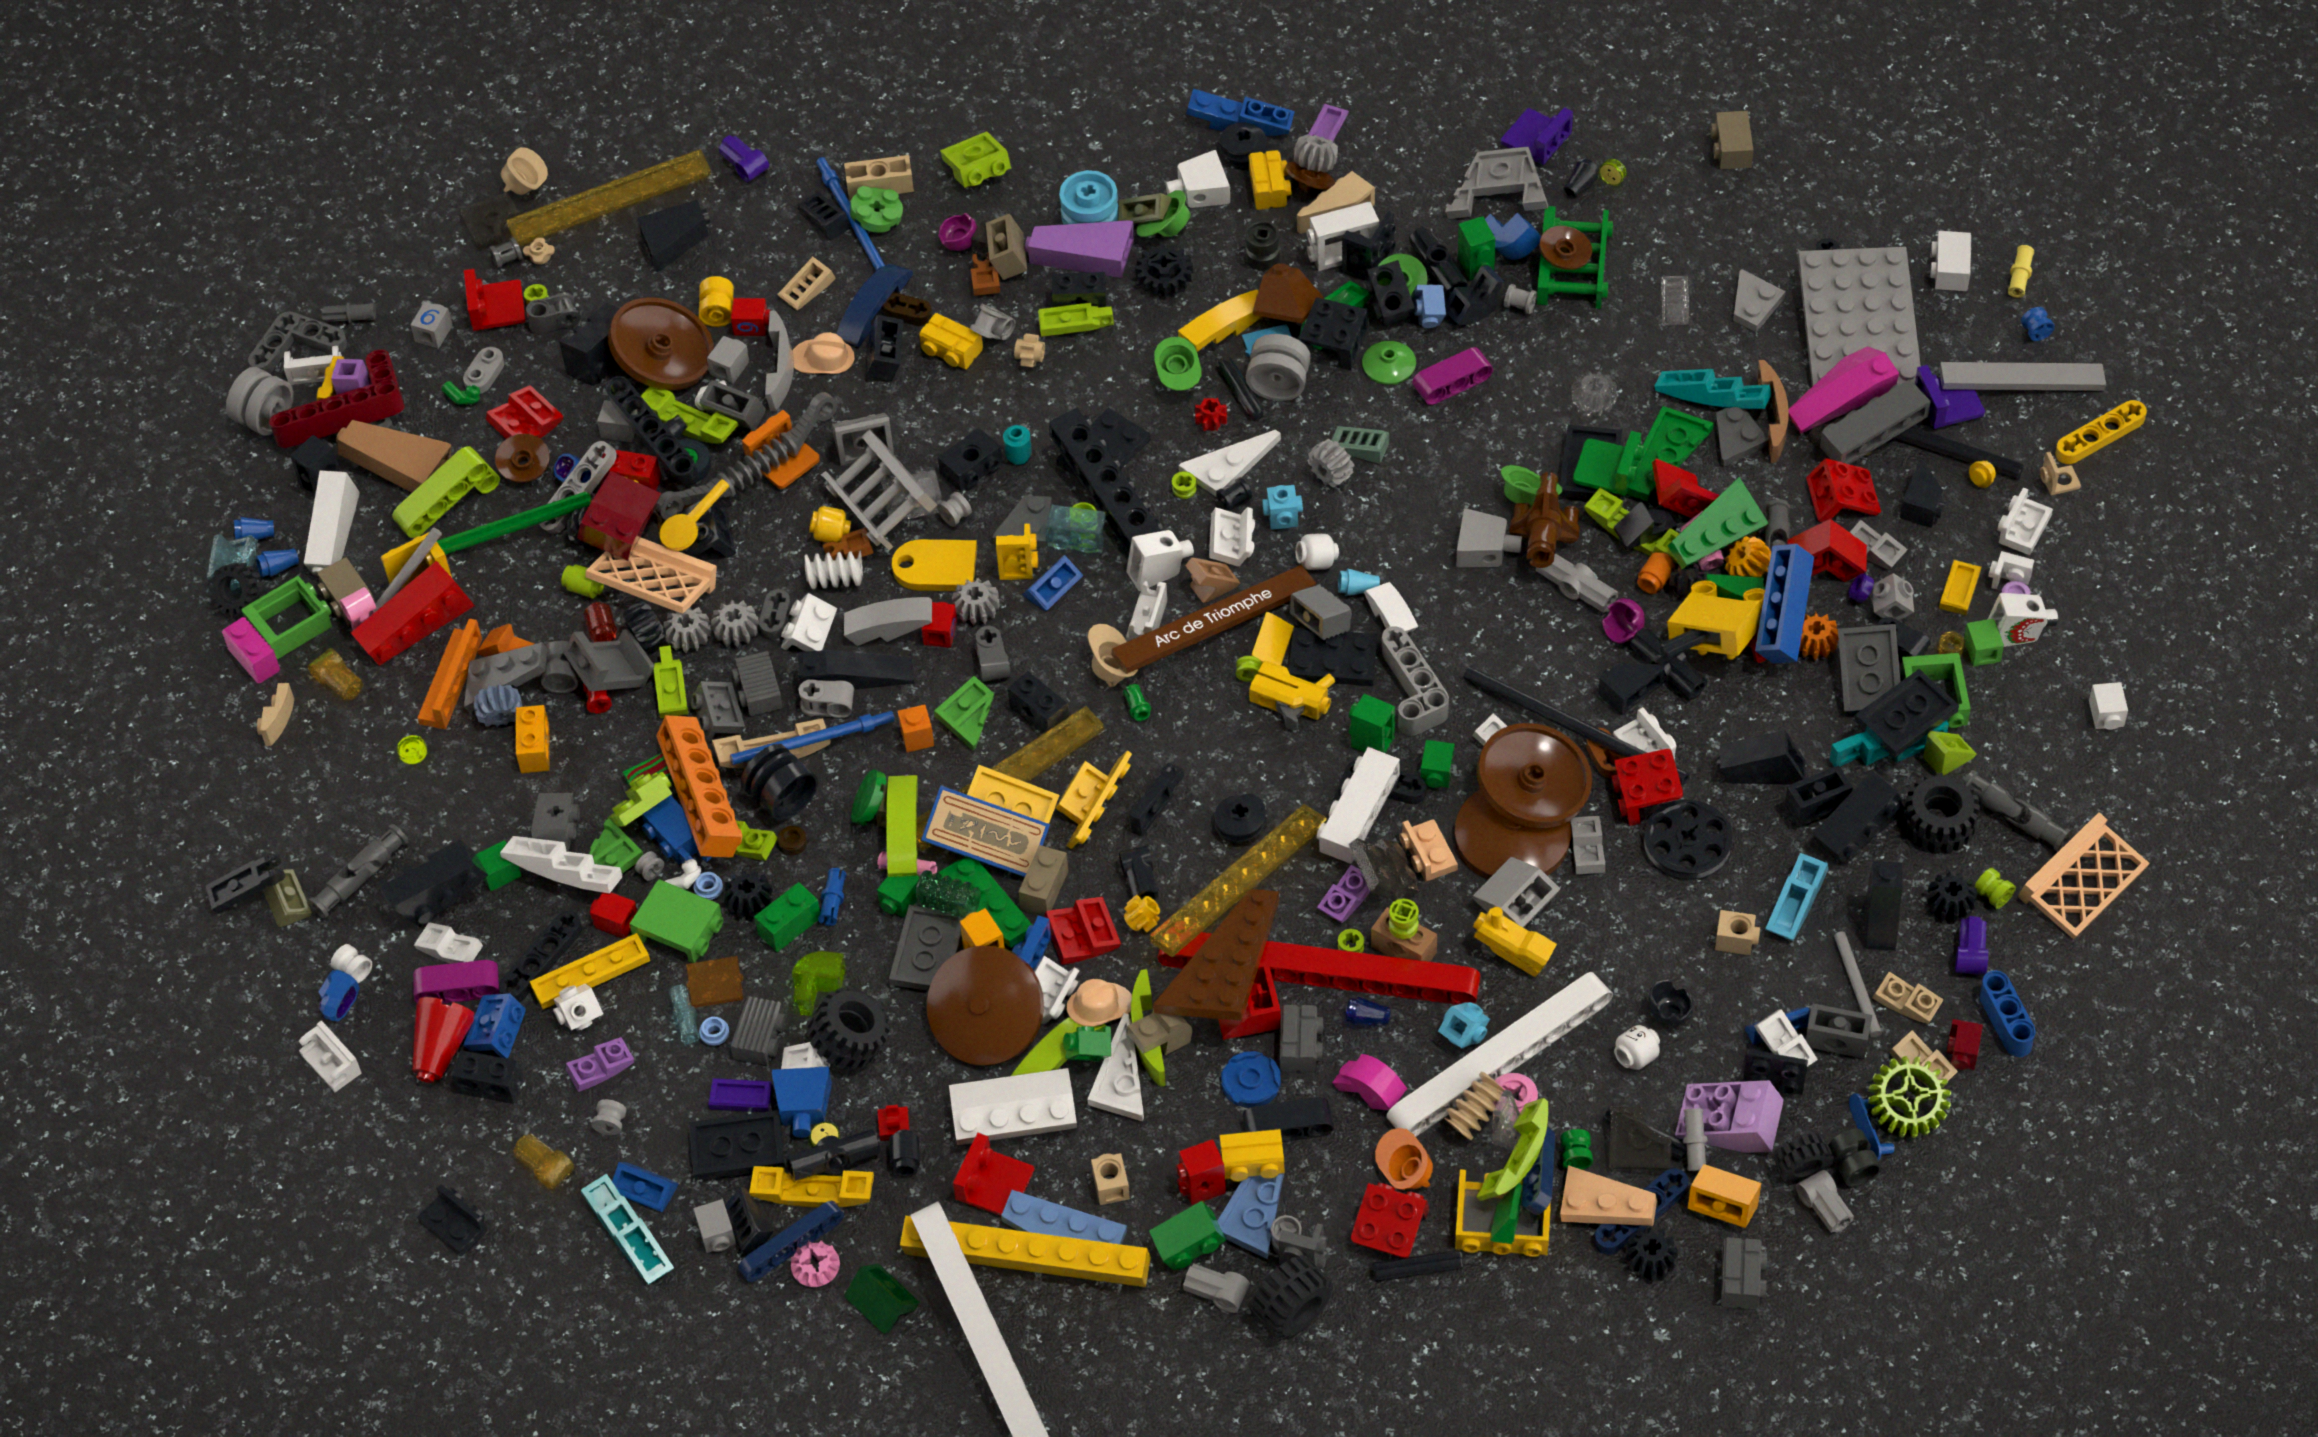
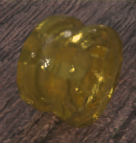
[1938,632,1965,657]

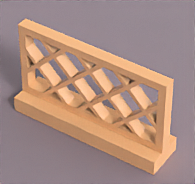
[585,537,717,614]
[2018,813,2150,939]

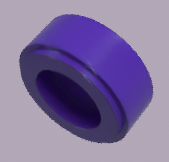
[1849,573,1874,603]

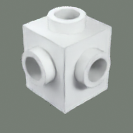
[553,984,603,1030]

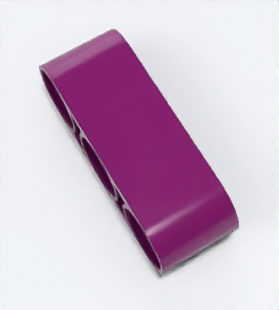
[1412,347,1493,405]
[413,960,499,1004]

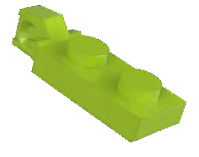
[1038,303,1114,337]
[654,646,688,718]

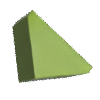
[1923,731,1977,776]

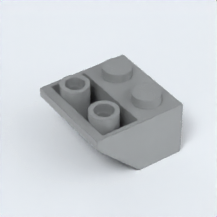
[1472,857,1561,928]

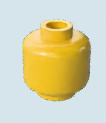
[809,506,851,543]

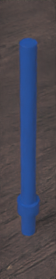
[816,157,885,271]
[730,711,895,765]

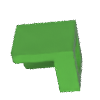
[1964,619,2004,667]

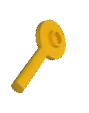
[660,479,730,551]

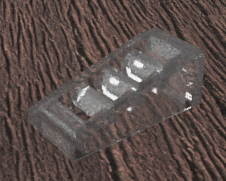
[1661,276,1689,325]
[1492,1090,1521,1151]

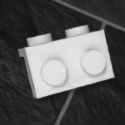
[1997,488,2053,555]
[1209,507,1255,567]
[781,593,837,652]
[1613,707,1676,761]
[1034,956,1079,1025]

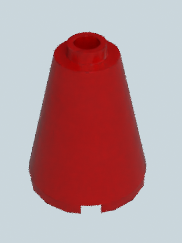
[412,997,475,1083]

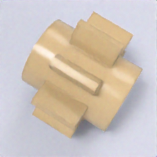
[1014,333,1045,367]

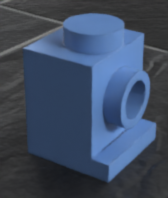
[1411,285,1446,328]

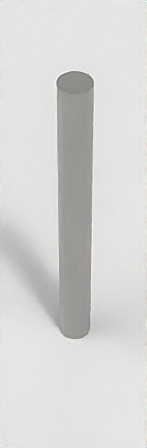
[373,528,442,613]
[1834,931,1882,1037]

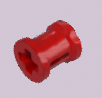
[583,683,612,714]

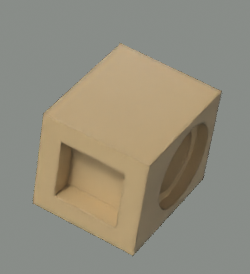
[1715,910,1760,955]
[1091,1153,1130,1205]

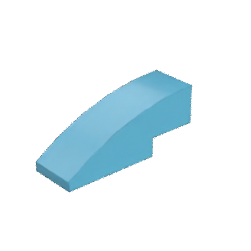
[1766,853,1828,941]

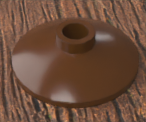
[1285,162,1335,192]
[1539,226,1592,270]
[495,434,550,483]

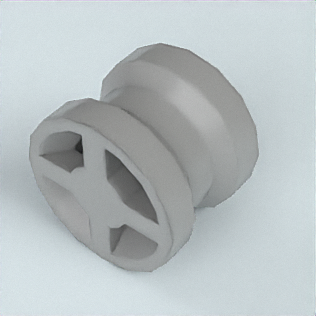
[937,492,972,527]
[591,1099,627,1135]

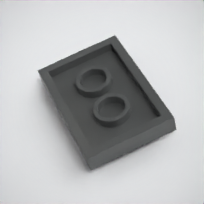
[1838,624,1900,714]
[889,905,966,991]

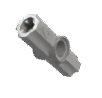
[1536,554,1618,613]

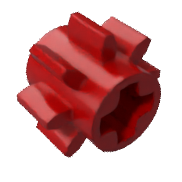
[1195,398,1227,431]

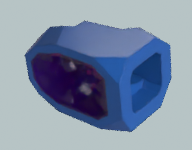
[554,454,591,483]
[319,970,360,1021]

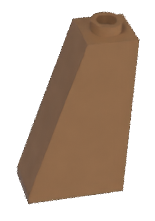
[336,420,452,493]

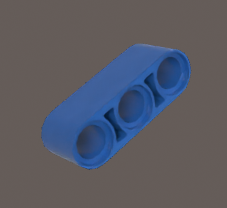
[1979,970,2036,1057]

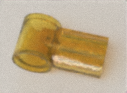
[307,648,363,700]
[513,1134,575,1190]

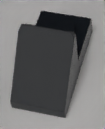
[1614,502,1677,550]

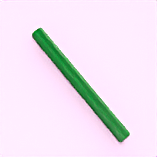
[437,492,592,555]

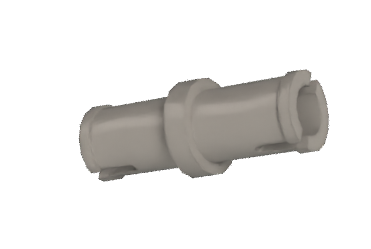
[1683,1109,1708,1171]

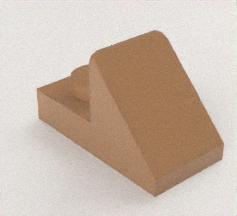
[1185,557,1240,603]

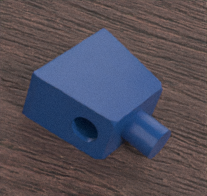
[772,1067,832,1138]

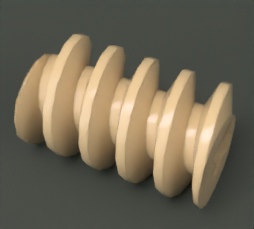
[1444,1071,1507,1140]

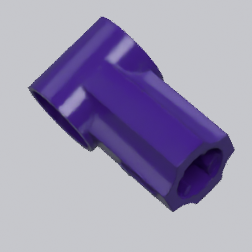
[718,135,769,182]
[1955,916,1988,975]

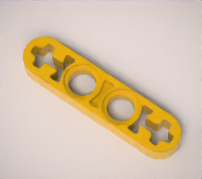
[2055,400,2147,464]

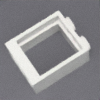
[1307,202,1379,271]

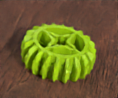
[1868,1056,1951,1138]

